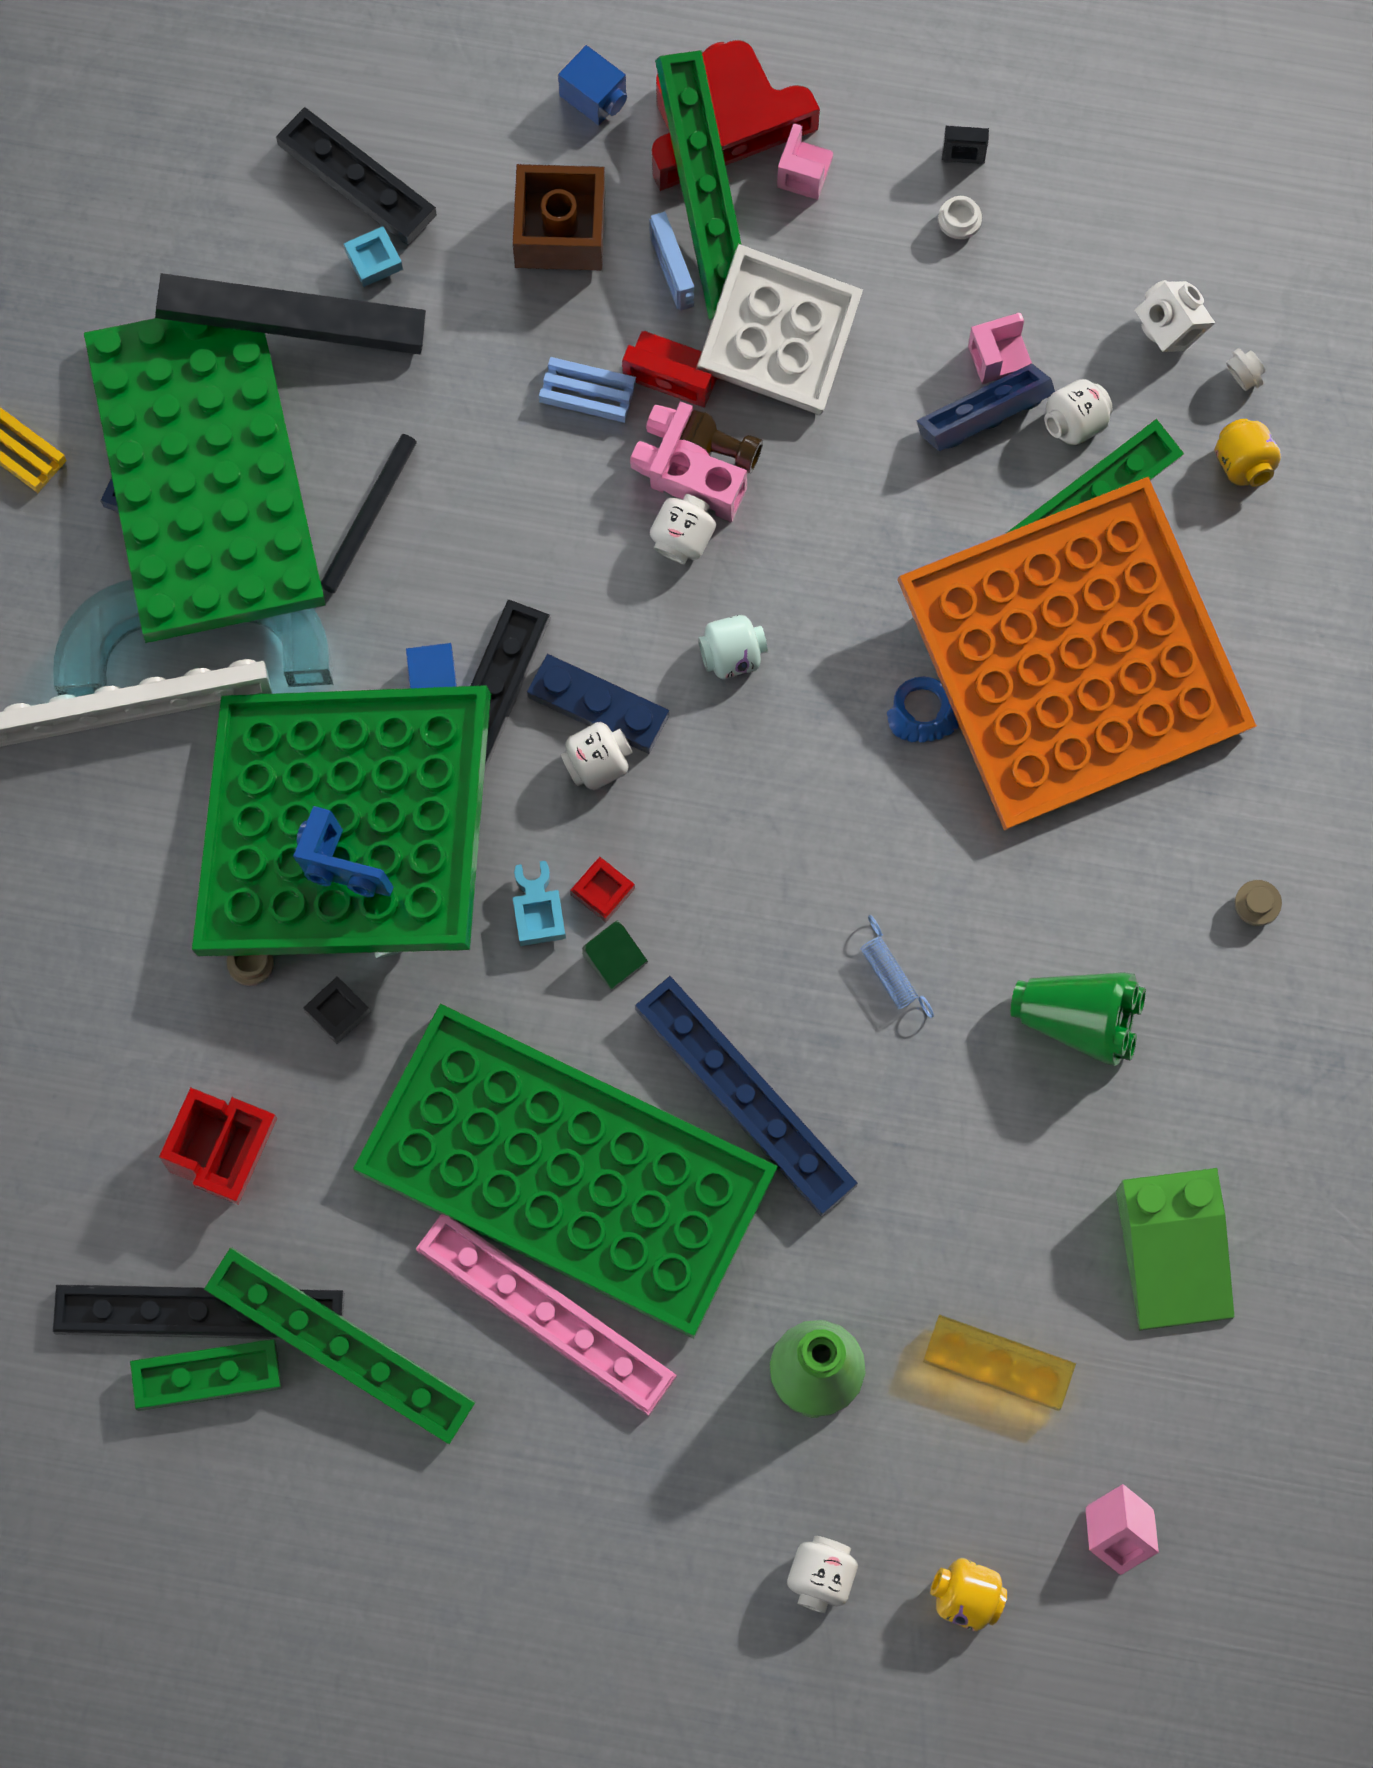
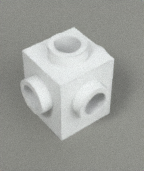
[1135,280,1215,352]

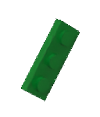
[130,1339,282,1411]

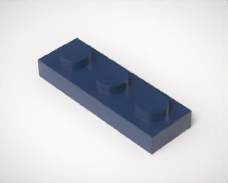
[916,363,1055,451]
[527,653,669,754]

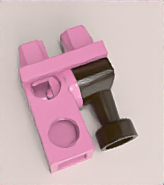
[630,401,763,522]

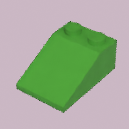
[1116,1168,1235,1331]

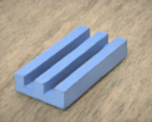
[649,211,694,311]
[539,357,636,423]

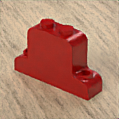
[652,40,820,191]

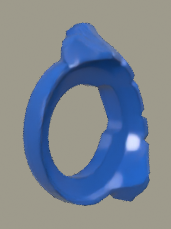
[887,676,959,743]

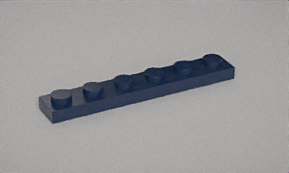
[635,976,858,1217]

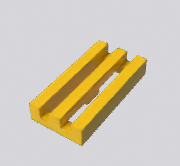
[0,407,67,493]

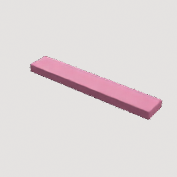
[416,1214,677,1416]

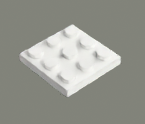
[696,244,863,415]

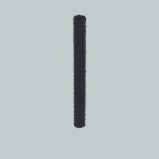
[321,434,417,593]

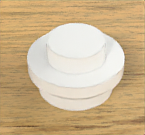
[938,196,982,239]
[1226,348,1266,391]

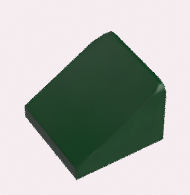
[582,920,648,991]

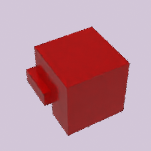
[159,1087,277,1205]

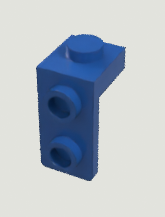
[293,806,394,897]

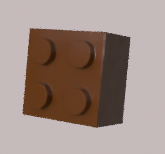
[513,164,606,271]

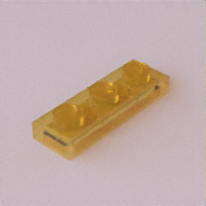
[923,1315,1076,1411]

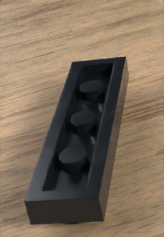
[276,107,437,245]

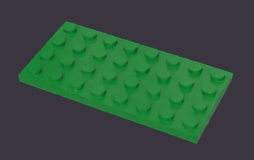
[84,318,326,643]
[353,1003,778,1339]

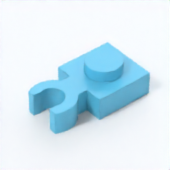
[512,861,566,946]

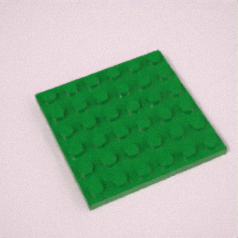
[192,685,491,956]

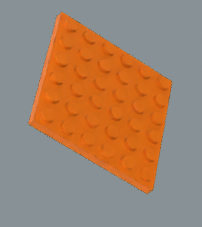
[897,476,1257,831]

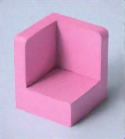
[777,124,833,200]
[968,313,1032,384]
[1086,1484,1159,1575]

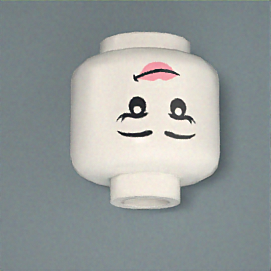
[1044,379,1113,445]
[650,494,716,564]
[561,722,633,790]
[787,1536,858,1613]

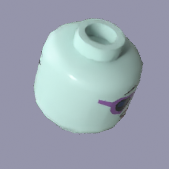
[698,615,768,679]

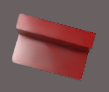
[622,331,717,408]

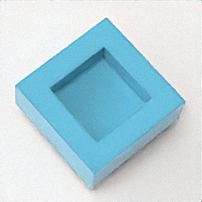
[344,226,403,287]

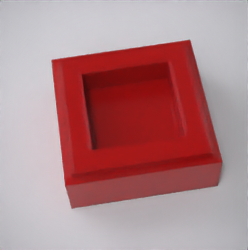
[570,856,635,923]

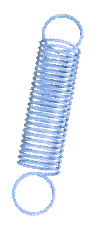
[860,915,934,1018]

